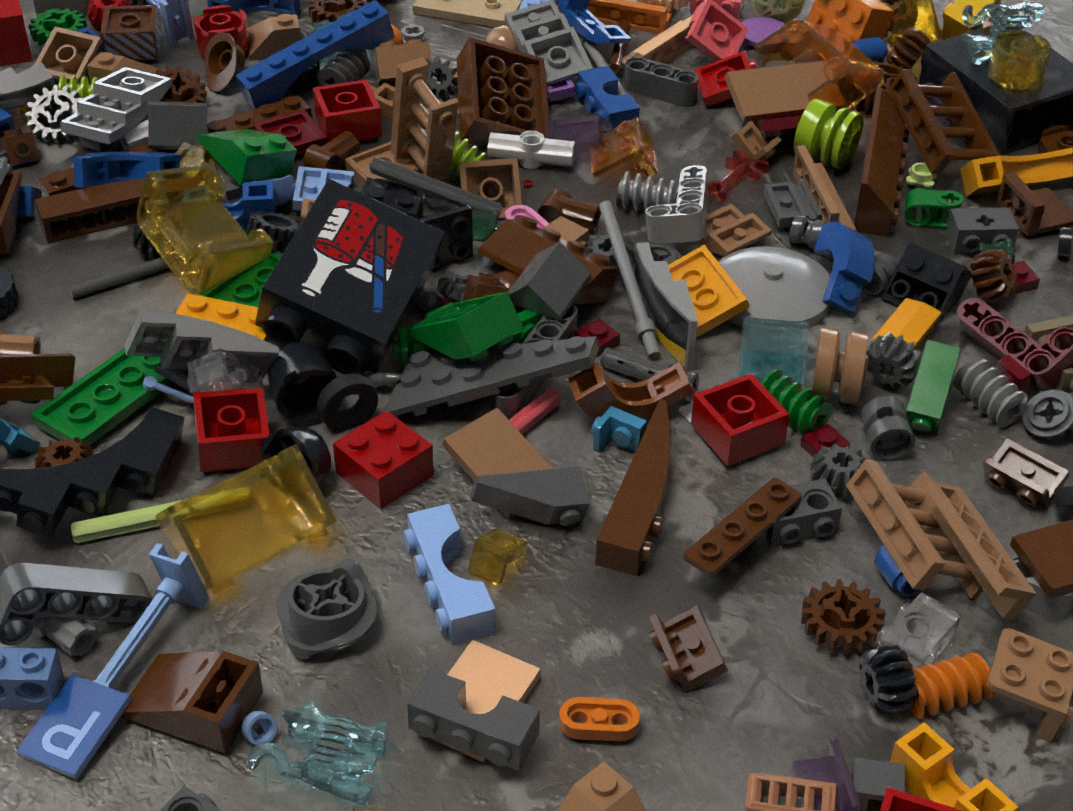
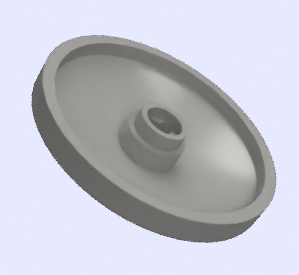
[718,246,831,334]

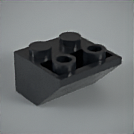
[881,242,972,324]

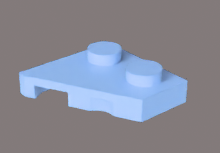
[292,166,354,211]

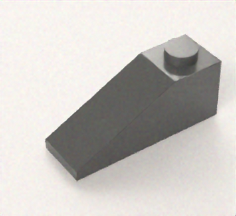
[470,467,590,526]

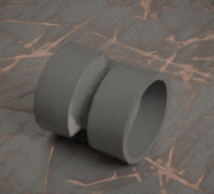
[861,396,915,461]

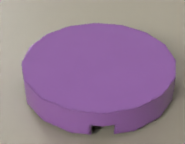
[741,17,789,52]

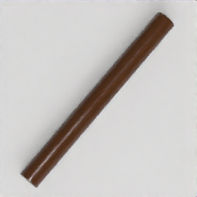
[609,19,629,74]

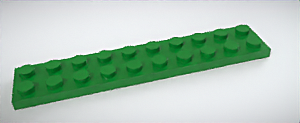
[31,249,281,445]

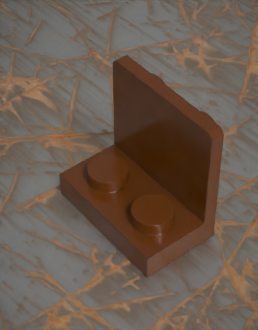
[997,172,1073,236]

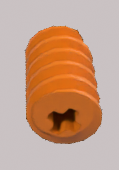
[909,652,996,719]

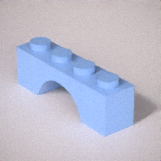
[403,504,495,645]

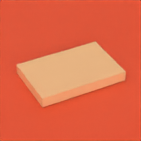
[413,640,541,763]

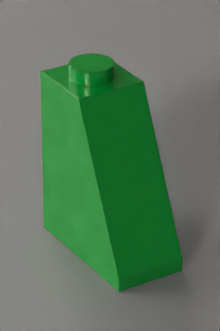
[906,340,961,432]

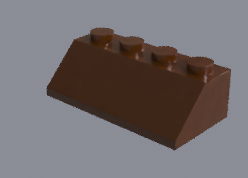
[477,216,619,304]

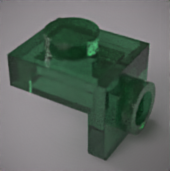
[472,210,502,242]

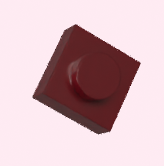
[1013,261,1040,294]
[575,318,621,357]
[998,355,1031,397]
[800,423,850,458]

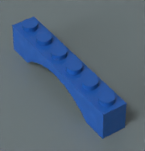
[236,0,395,109]

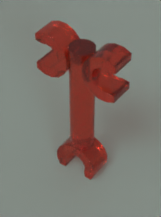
[708,150,769,202]

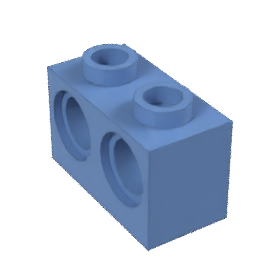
[0,648,65,710]

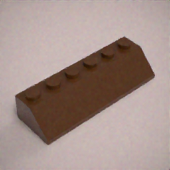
[854,88,910,237]

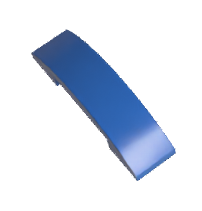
[557,0,631,44]

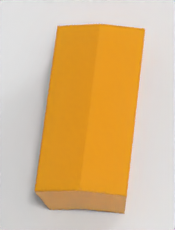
[871,298,942,350]

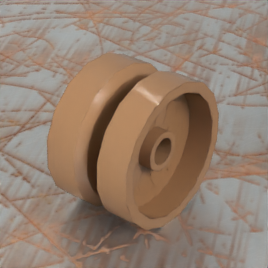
[811,327,868,406]

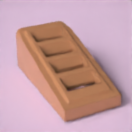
[745,773,838,811]

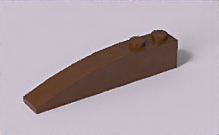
[35,175,222,243]
[595,399,670,576]

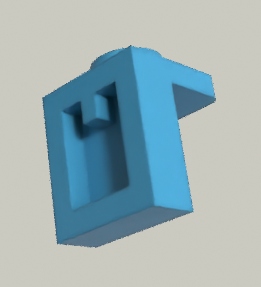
[591,406,647,452]

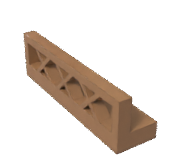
[793,145,857,231]
[925,481,1036,620]

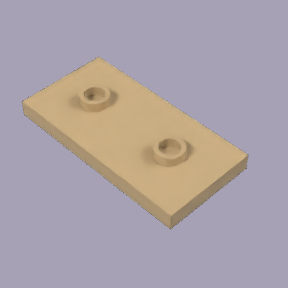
[412,0,523,28]

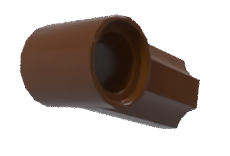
[303,130,360,170]
[537,189,601,232]

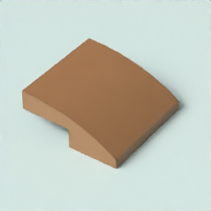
[695,204,772,256]

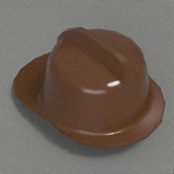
[205,32,245,92]

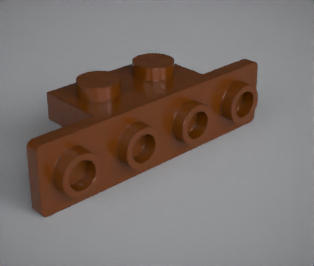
[0,353,76,405]
[684,478,802,577]

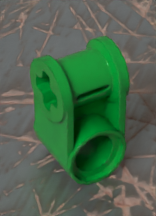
[904,188,964,230]

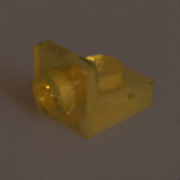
[176,142,215,176]
[468,528,528,585]

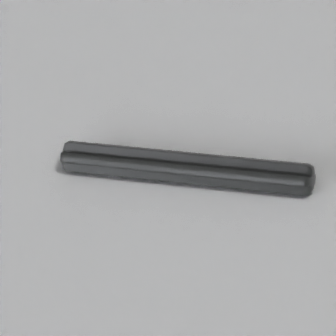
[369,157,502,220]

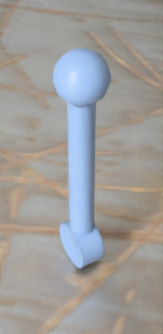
[143,376,194,404]

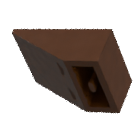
[120,651,263,753]

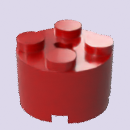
[193,5,250,58]

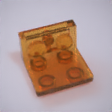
[589,117,658,177]

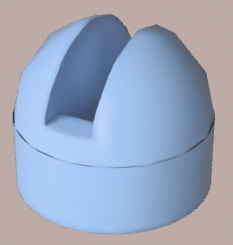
[241,711,277,746]

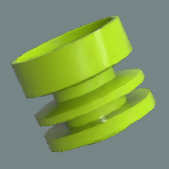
[793,98,864,170]

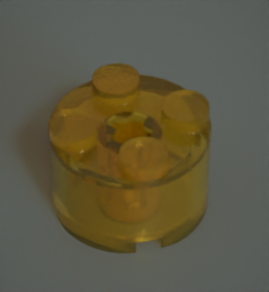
[988,30,1052,93]

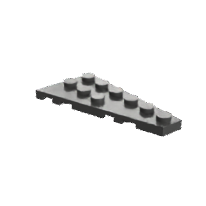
[382,336,599,418]

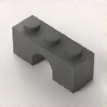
[407,668,540,771]

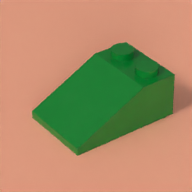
[197,129,297,186]
[406,292,523,362]

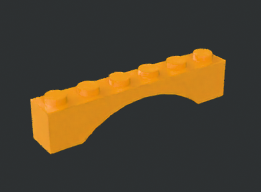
[960,147,1073,197]

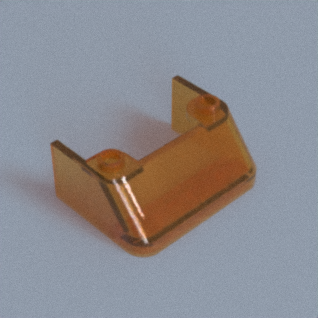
[754,20,884,112]

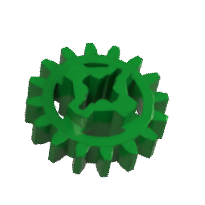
[29,8,87,45]

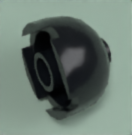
[261,426,331,498]

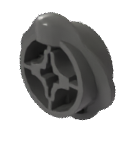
[277,559,377,660]

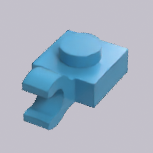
[0,418,40,454]

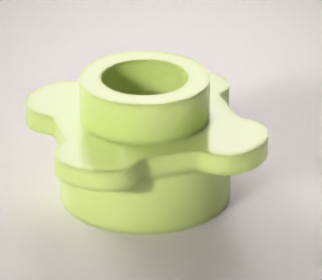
[906,163,937,188]

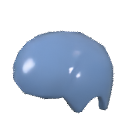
[251,175,295,207]

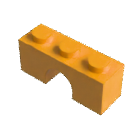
[890,722,1019,811]

